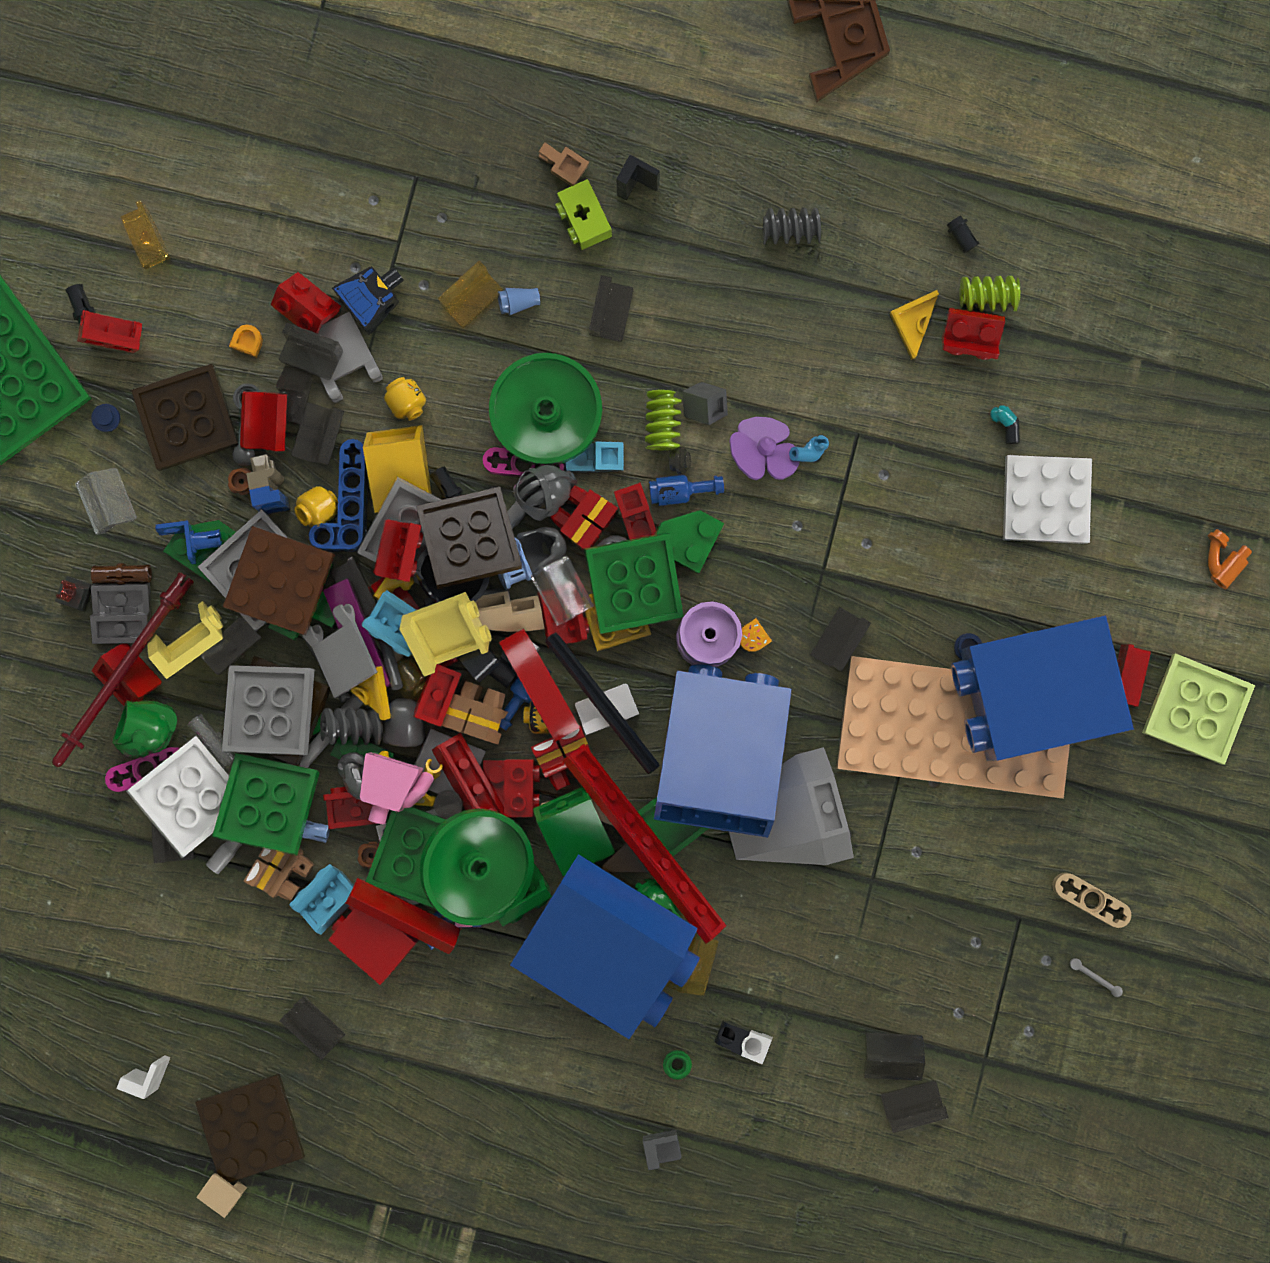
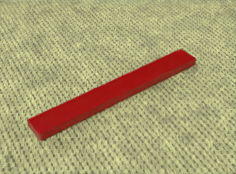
[562,744,727,944]

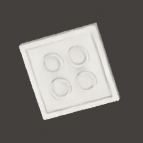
[1003,455,1092,544]
[126,736,229,858]

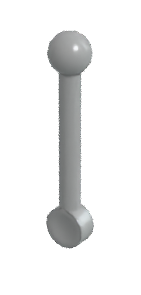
[1070,958,1123,997]

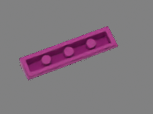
[323,579,391,687]

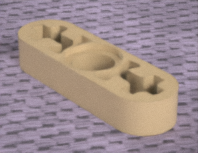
[1052,873,1131,928]

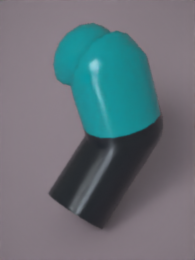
[990,405,1020,444]

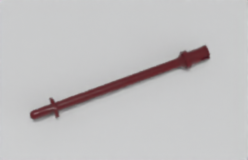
[52,572,194,767]

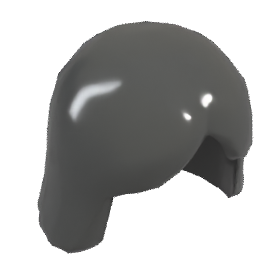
[516,527,567,576]
[381,697,426,747]

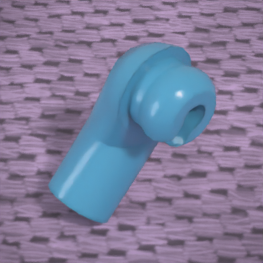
[789,435,829,462]

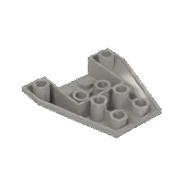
[729,747,854,865]

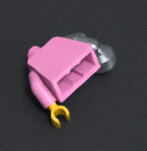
[338,752,443,825]

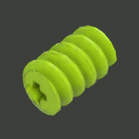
[959,276,1020,312]
[645,390,682,451]

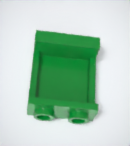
[533,787,615,876]
[637,797,709,856]

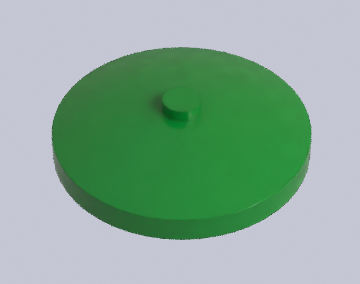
[489,353,602,466]
[420,809,534,926]

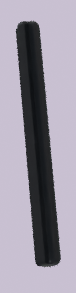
[545,632,659,774]

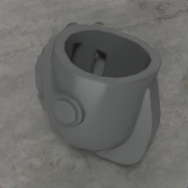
[513,465,577,521]

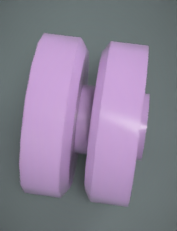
[676,602,742,668]

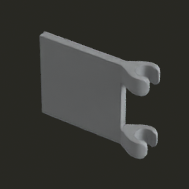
[300,311,383,403]
[303,604,378,698]

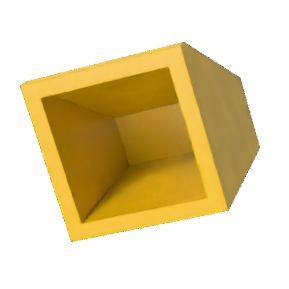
[363,425,432,513]

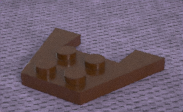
[787,0,890,103]

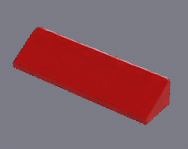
[432,733,509,818]
[345,878,461,954]

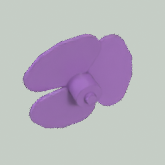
[729,417,800,480]

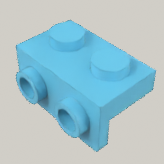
[362,590,416,657]
[289,864,354,935]

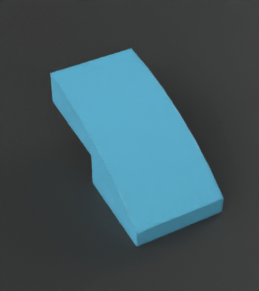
[565,442,624,472]

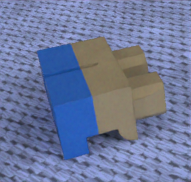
[246,455,291,514]

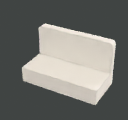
[575,684,639,735]
[116,1055,170,1099]

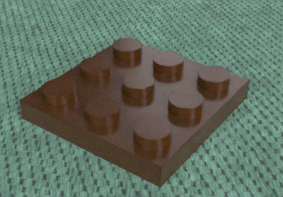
[223,526,335,636]

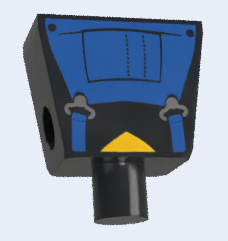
[332,266,404,335]

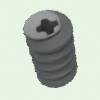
[763,208,821,244]
[320,708,383,745]

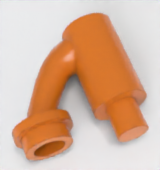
[1208,529,1252,590]

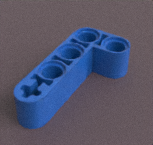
[309,439,368,552]

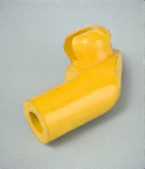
[373,577,414,600]

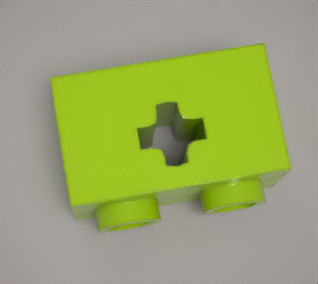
[555,179,612,250]

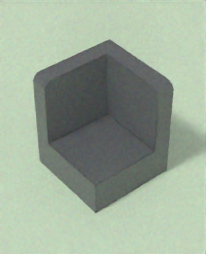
[682,382,728,425]
[643,1130,681,1171]

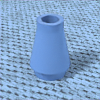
[498,288,540,316]

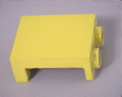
[399,592,492,677]
[147,601,224,679]

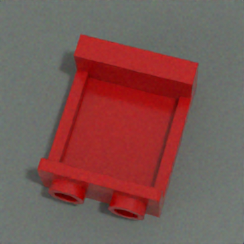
[328,906,419,985]

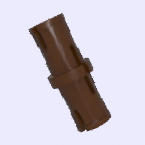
[91,563,152,585]

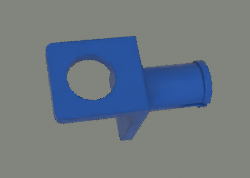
[155,521,222,564]

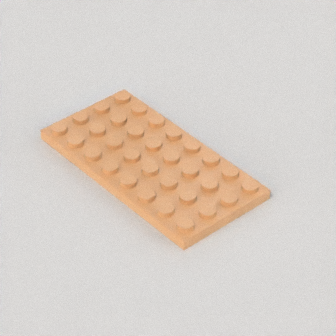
[836,656,1070,799]

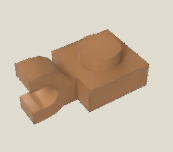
[538,143,589,186]

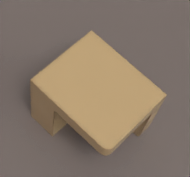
[196,1173,247,1218]

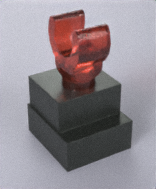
[55,576,92,611]

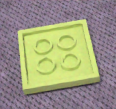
[1142,653,1255,765]

